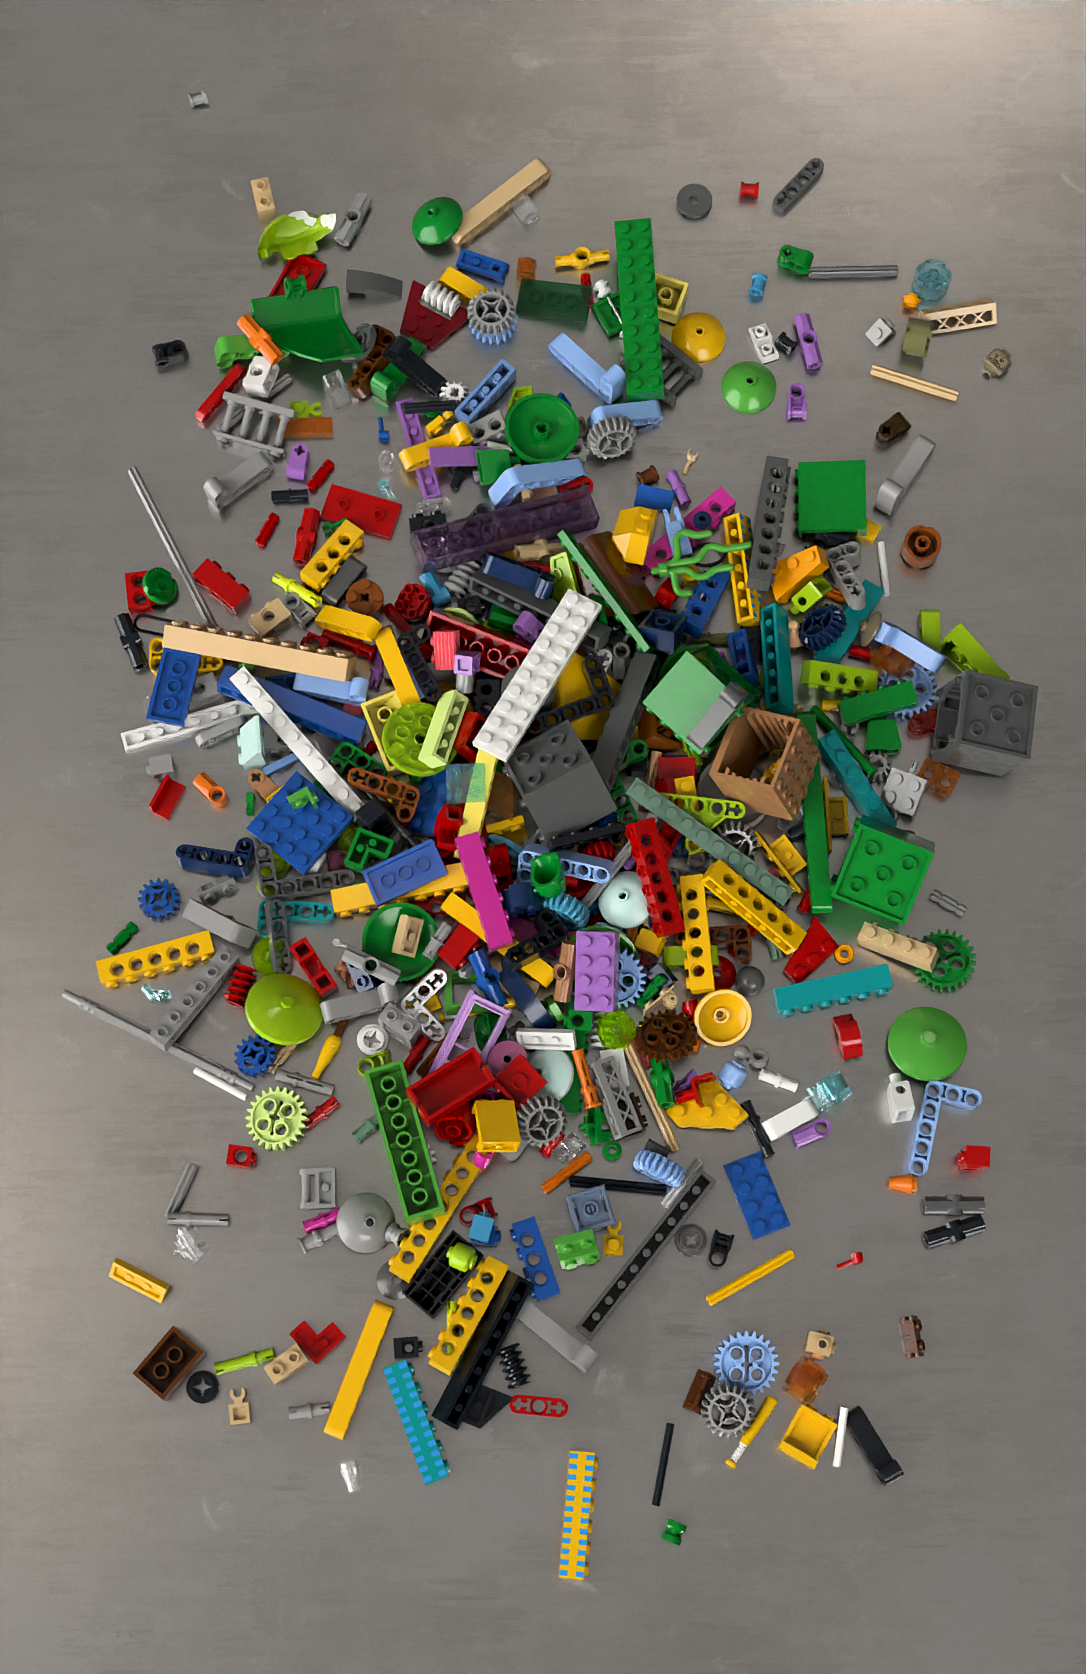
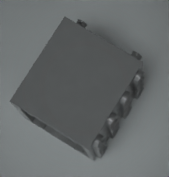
[929,670,1038,776]
[501,719,617,844]

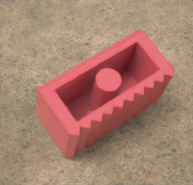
[430,630,461,670]

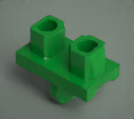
[578,1107,611,1145]

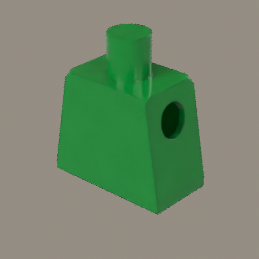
[475,449,520,485]
[863,715,902,755]

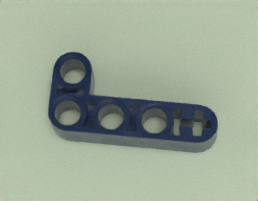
[481,552,556,600]
[176,837,255,878]

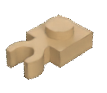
[228,1388,251,1425]

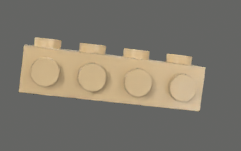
[857,922,939,973]

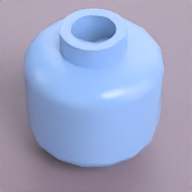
[718,1060,748,1090]

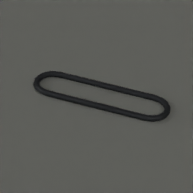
[134,614,175,636]

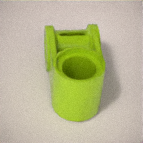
[357,1049,392,1078]

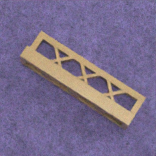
[920,298,997,334]

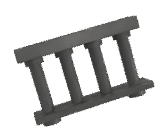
[619,334,703,407]

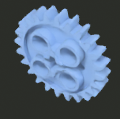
[876,659,938,719]
[618,947,647,1009]
[713,1330,779,1396]

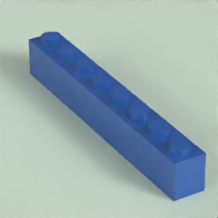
[217,665,367,748]

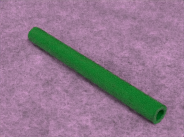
[810,705,878,777]

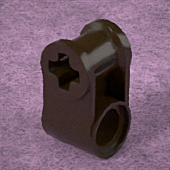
[876,412,912,445]

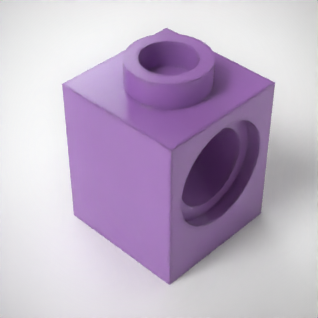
[454,650,481,676]

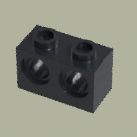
[473,679,501,719]

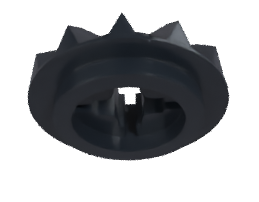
[186,1370,219,1404]

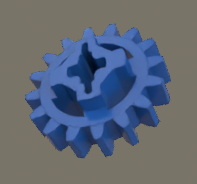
[138,878,181,921]
[234,1034,277,1078]

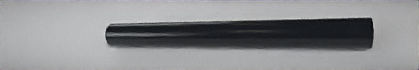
[652,1423,674,1507]

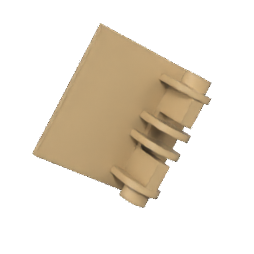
[642,985,678,1019]

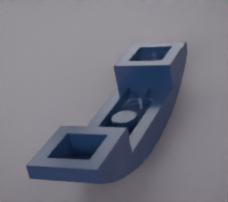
[499,970,557,1029]

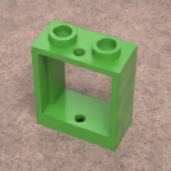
[444,971,492,1015]

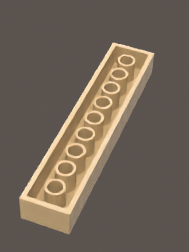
[162,619,357,682]

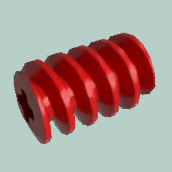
[223,964,258,1008]

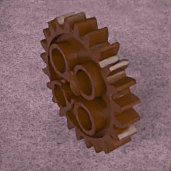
[634,1009,698,1064]

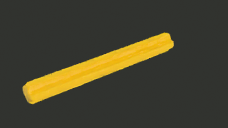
[706,1249,795,1306]

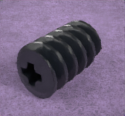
[497,1343,532,1389]

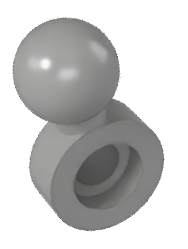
[734,1045,769,1068]

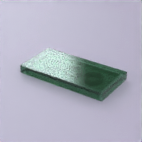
[515,278,593,322]

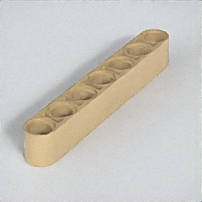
[451,158,552,246]

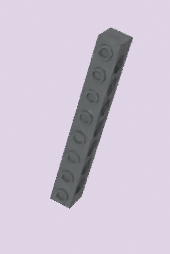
[746,456,791,592]

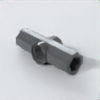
[923,1194,985,1216]

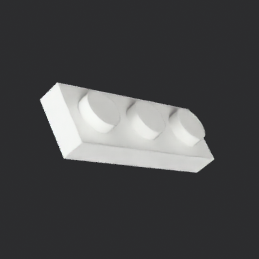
[516,1028,577,1051]

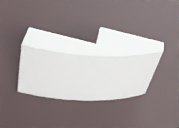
[749,323,779,364]

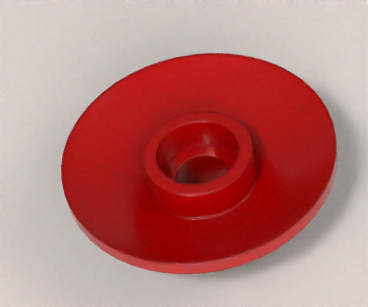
[698,956,736,990]

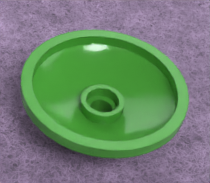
[721,361,776,413]

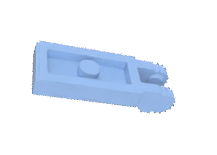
[662,506,693,558]

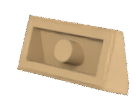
[392,915,424,958]

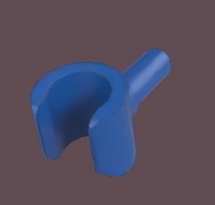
[378,417,389,442]

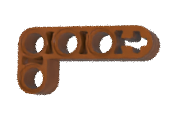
[347,767,420,824]

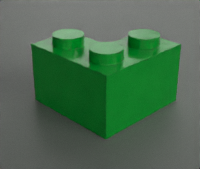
[344,827,396,874]

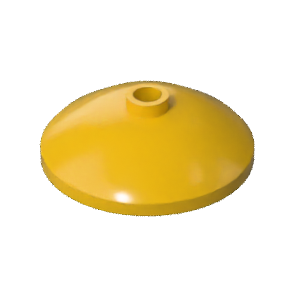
[671,312,726,364]
[694,989,752,1046]

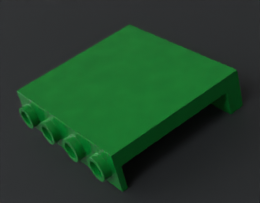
[795,460,867,538]

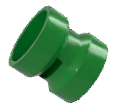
[661,1518,687,1546]

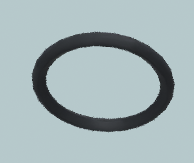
[688,542,727,568]

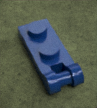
[456,248,510,283]

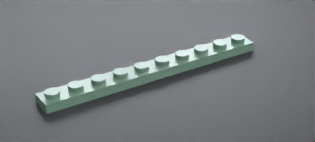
[625,777,794,906]

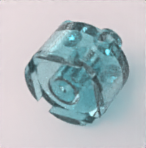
[912,259,951,302]
[805,1070,853,1114]

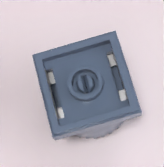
[566,1184,616,1233]

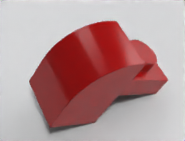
[433,804,463,852]
[487,843,514,890]
[833,1013,863,1060]

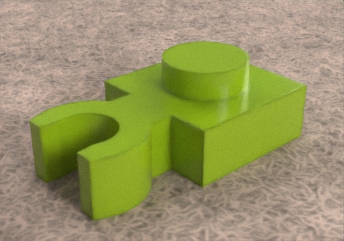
[290,401,322,421]

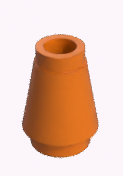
[889,1174,918,1194]

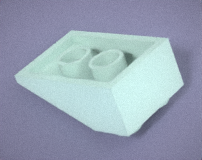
[237,715,267,770]

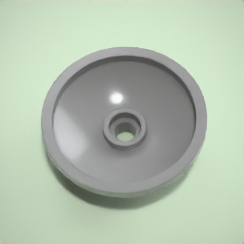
[336,1192,395,1253]

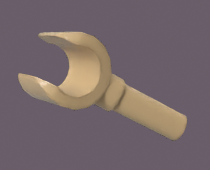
[682,448,699,475]

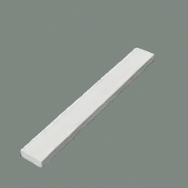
[121,700,260,753]

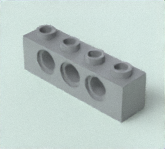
[142,672,223,724]

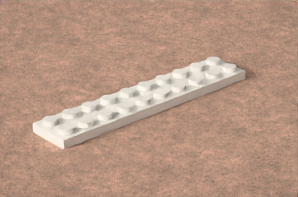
[472,589,602,763]

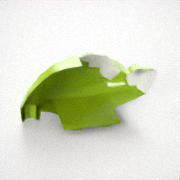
[257,210,336,261]

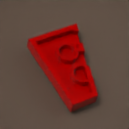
[784,917,839,984]

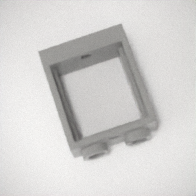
[378,1002,423,1049]

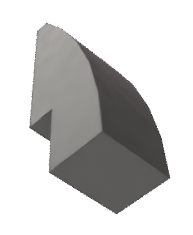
[346,269,403,299]

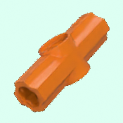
[236,313,284,365]

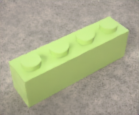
[418,690,469,768]

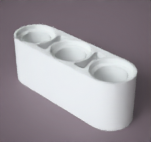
[761,1097,820,1142]

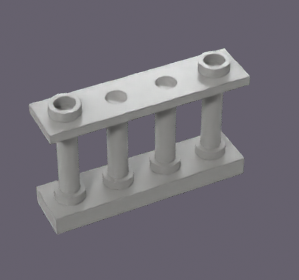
[212,391,298,457]

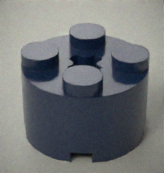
[500,882,542,920]

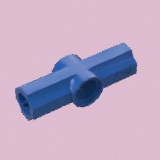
[468,949,508,1007]

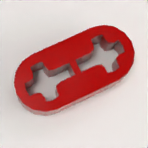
[559,477,593,502]

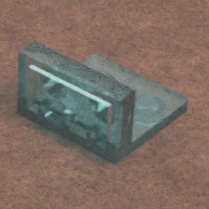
[446,763,486,806]

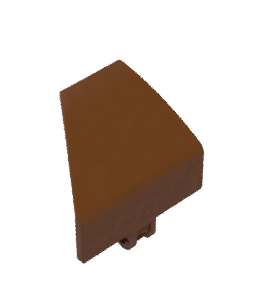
[550,531,659,616]

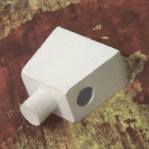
[887,1073,915,1123]

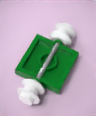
[592,280,623,338]

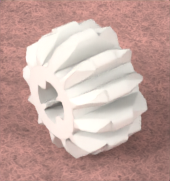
[439,380,470,407]

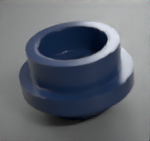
[693,511,712,530]

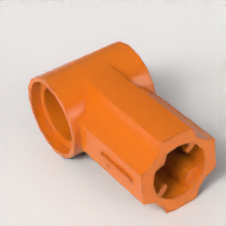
[192,772,229,808]

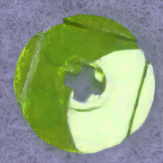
[597,1010,636,1050]

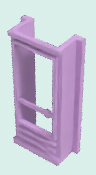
[428,989,512,1074]

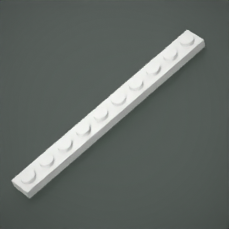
[229,666,365,822]

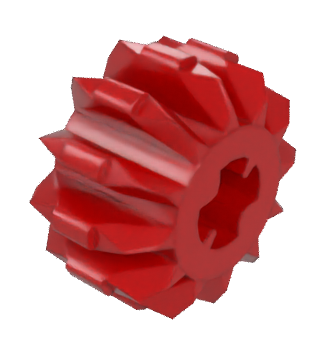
[582,841,616,861]

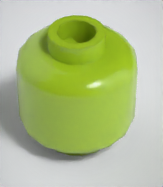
[446,1242,478,1272]

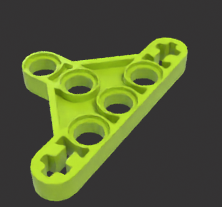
[660,792,745,853]

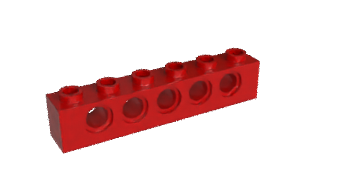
[626,817,686,938]

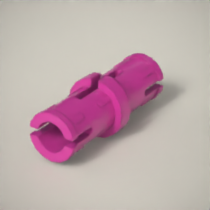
[302,1207,340,1234]

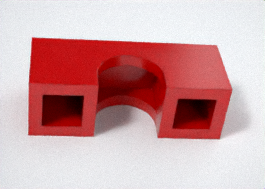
[289,937,338,999]

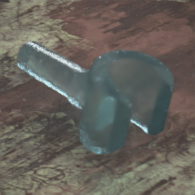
[377,480,397,502]

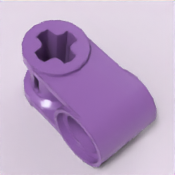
[787,383,807,420]
[286,443,310,481]
[513,611,545,645]

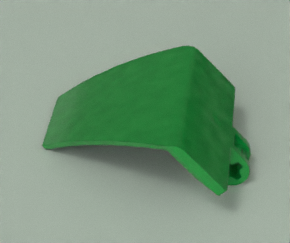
[250,275,364,362]

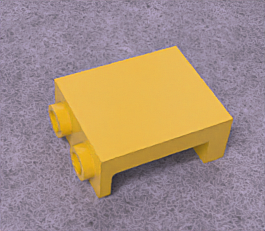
[471,1099,521,1152]
[777,1403,838,1469]

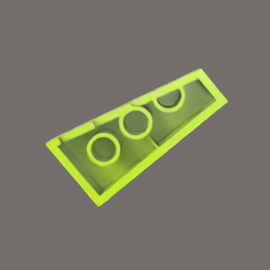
[941,622,1011,680]

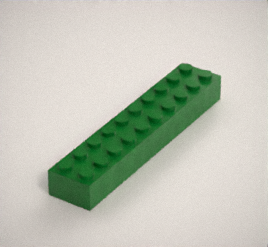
[614,218,665,402]

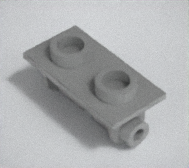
[197,876,239,905]

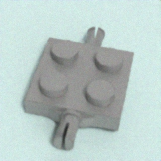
[880,760,929,822]

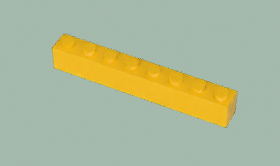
[331,862,469,917]

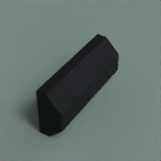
[402,1230,484,1319]

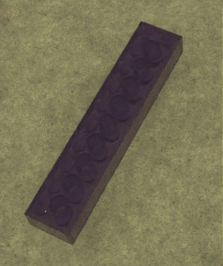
[410,486,600,574]

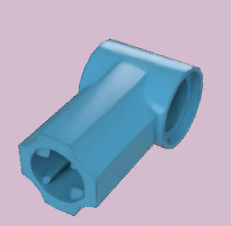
[419,569,452,608]

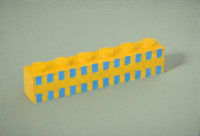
[723,513,763,627]
[559,1450,598,1580]

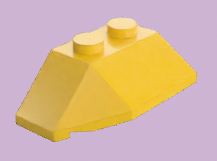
[612,506,660,565]

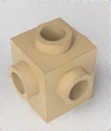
[804,1329,836,1360]

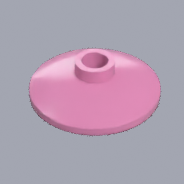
[488,1041,528,1076]

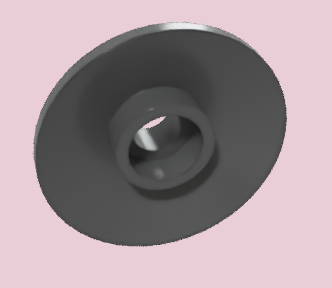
[376,1261,416,1300]

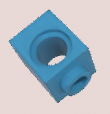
[468,1212,495,1244]

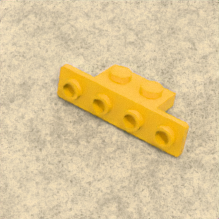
[822,776,849,854]
[753,830,807,894]

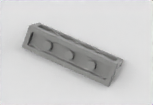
[588,1056,642,1140]

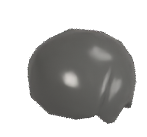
[735,966,765,996]

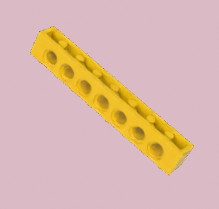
[388,1133,487,1283]

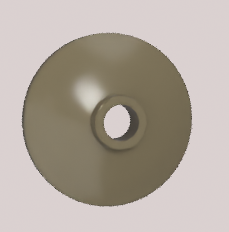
[859,612,882,647]

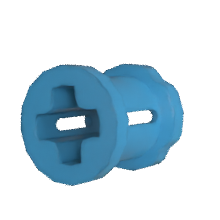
[748,273,768,297]

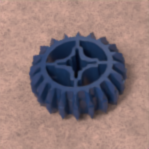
[798,603,847,652]

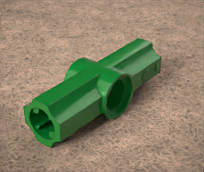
[650,1058,675,1109]

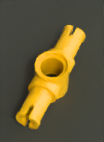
[554,247,610,270]

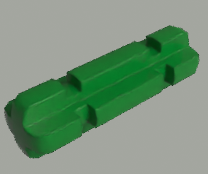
[106,921,138,955]
[636,974,666,1008]

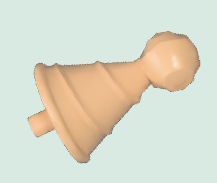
[788,620,803,650]

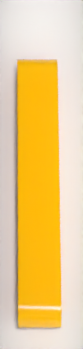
[440,892,555,988]
[324,1300,394,1440]

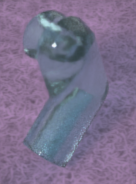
[140,983,170,1003]

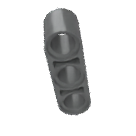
[320,556,368,608]

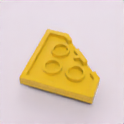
[665,1078,749,1130]

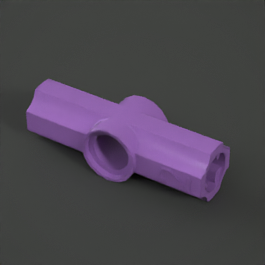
[794,313,823,370]

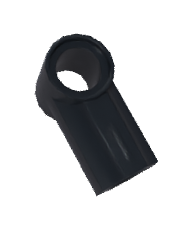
[811,532,851,547]

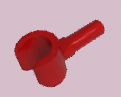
[836,1252,863,1270]

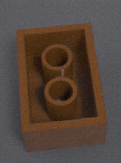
[133,1326,206,1401]

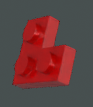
[289,1320,346,1364]

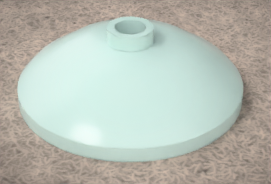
[598,871,650,929]
[527,1050,574,1100]

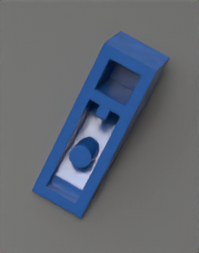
[728,628,760,687]

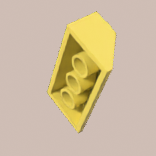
[361,690,403,777]

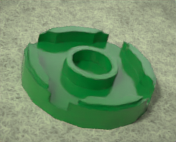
[142,567,178,605]

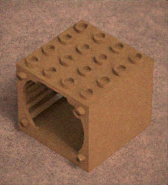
[709,707,821,821]

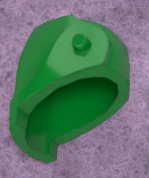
[530,852,567,898]

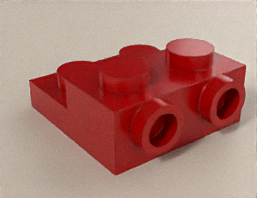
[492,1053,548,1110]

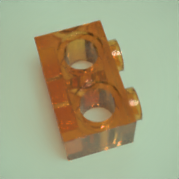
[917,757,961,798]

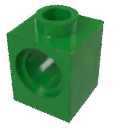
[564,1009,593,1035]

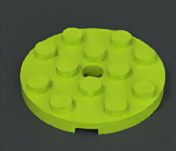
[382,702,457,777]

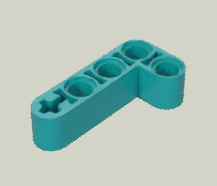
[257,900,336,940]

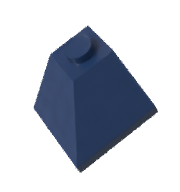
[638,609,687,653]

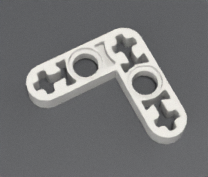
[401,968,447,1041]

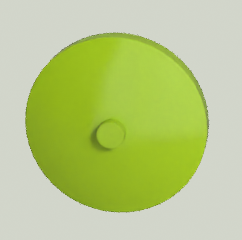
[245,974,323,1045]

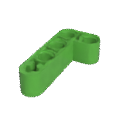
[214,335,290,368]

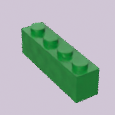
[837,679,918,727]

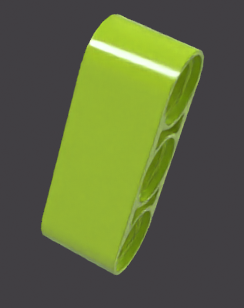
[919,609,941,652]
[662,945,719,969]

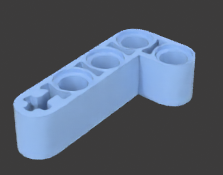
[587,400,663,429]
[873,620,947,673]
[293,673,369,706]

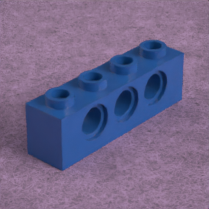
[681,566,731,639]
[509,1216,560,1302]

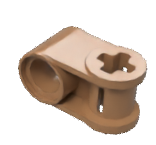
[247,769,279,804]

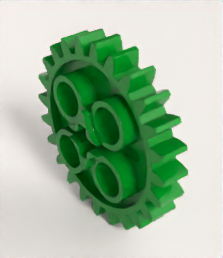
[913,929,976,992]

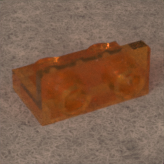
[870,644,914,679]

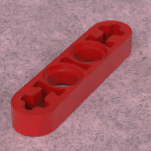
[195,363,247,423]

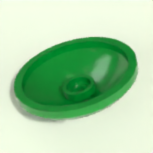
[412,197,463,245]

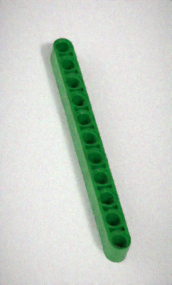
[795,711,832,914]

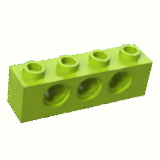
[800,660,878,696]

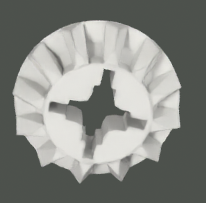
[357,1024,388,1055]

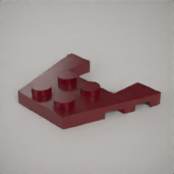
[400,280,468,351]

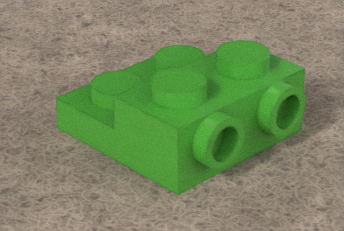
[553,1229,601,1270]

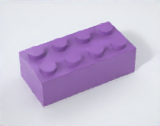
[574,930,620,1012]

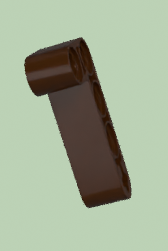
[348,324,396,399]
[675,925,753,965]

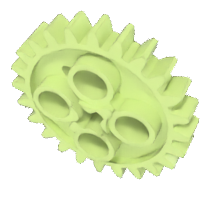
[245,1086,309,1151]

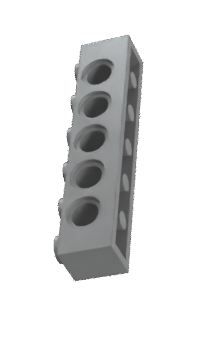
[148,945,240,1052]

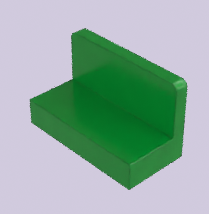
[487,604,519,634]

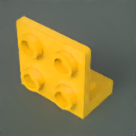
[485,815,528,863]

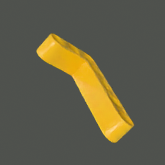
[374,624,422,707]

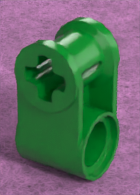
[777,245,814,274]

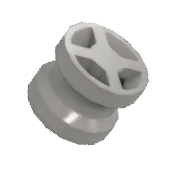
[385,1223,410,1247]

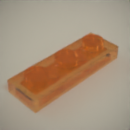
[277,417,333,439]

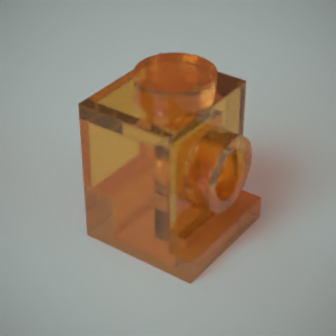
[516,257,537,283]

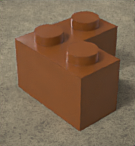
[639,707,682,754]

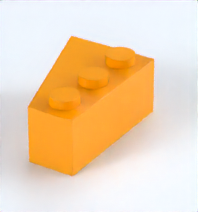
[771,545,830,605]

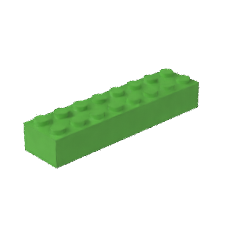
[364,1060,447,1226]

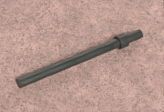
[344,766,419,847]

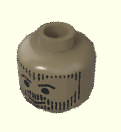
[984,348,1011,376]

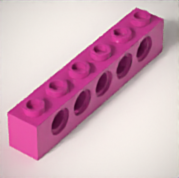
[641,486,736,578]

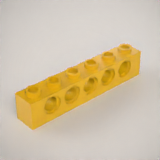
[699,859,807,955]
[677,874,715,994]
[95,930,216,988]
[428,1255,509,1376]

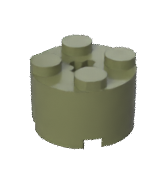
[901,317,934,358]

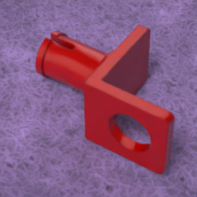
[675,1072,717,1108]

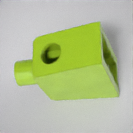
[789,574,833,615]

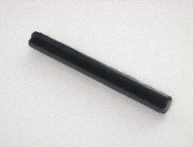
[569,1175,667,1195]

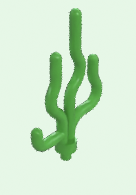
[651,529,753,597]

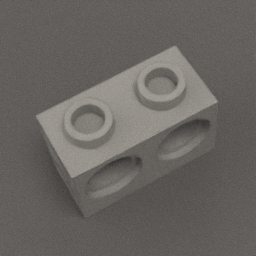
[468,410,506,446]

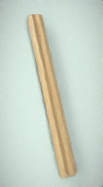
[623,1042,680,1152]

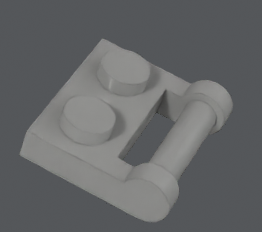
[300,1167,336,1210]

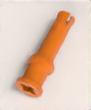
[571,1048,602,1110]

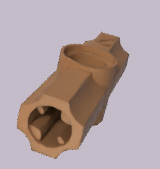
[553,941,576,1003]

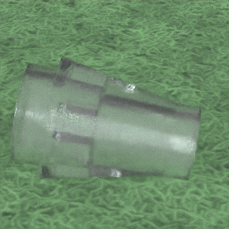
[339,1460,361,1492]

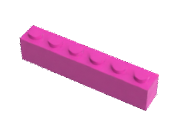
[455,832,515,952]

